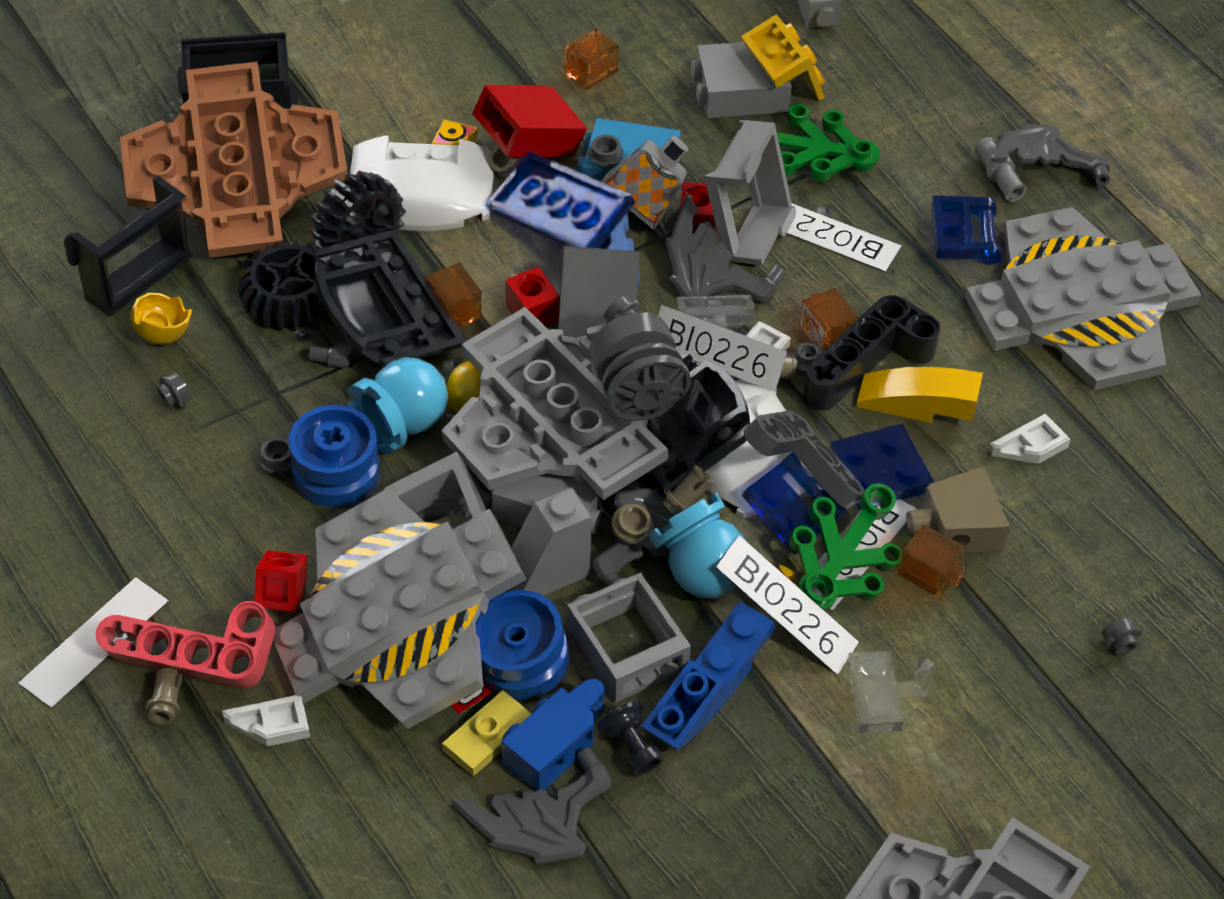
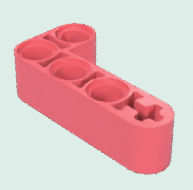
[95,601,275,689]

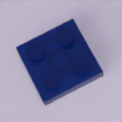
[830,423,934,511]

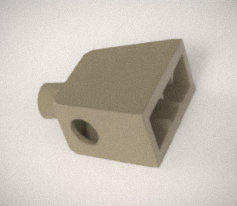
[906,467,1010,553]

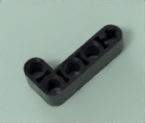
[804,295,940,411]

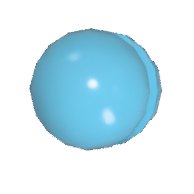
[347,357,449,454]
[648,493,745,599]

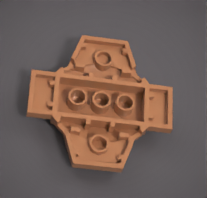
[120,62,347,258]

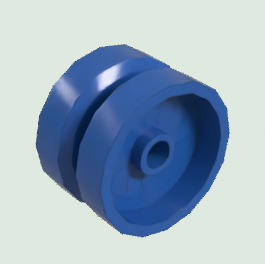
[288,404,380,508]
[475,589,570,700]

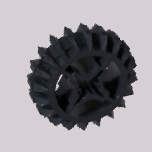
[309,170,406,249]
[238,239,327,331]

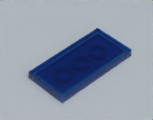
[485,151,636,248]

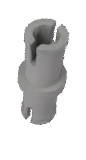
[975,137,1027,202]

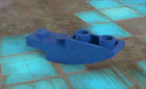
[641,601,775,752]

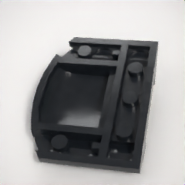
[314,230,466,367]
[647,353,750,492]

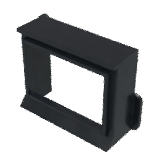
[178,32,299,109]
[64,176,194,317]

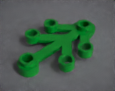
[777,104,880,182]
[789,483,903,611]

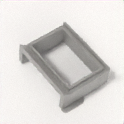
[704,120,796,265]

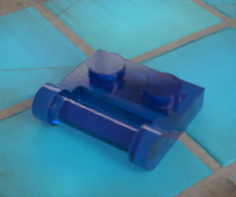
[931,195,1002,265]
[742,452,849,555]

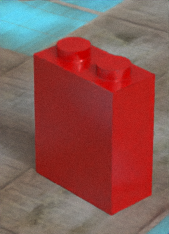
[472,85,588,157]

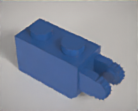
[501,678,605,791]

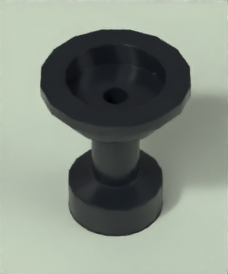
[596,701,664,776]

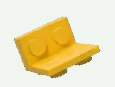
[741,14,825,101]

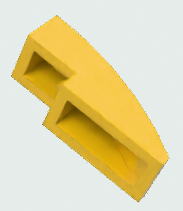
[856,367,983,423]

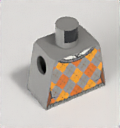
[600,136,688,229]

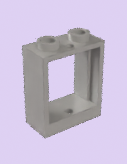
[384,452,487,518]
[567,573,691,703]

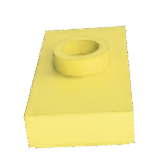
[442,690,532,777]

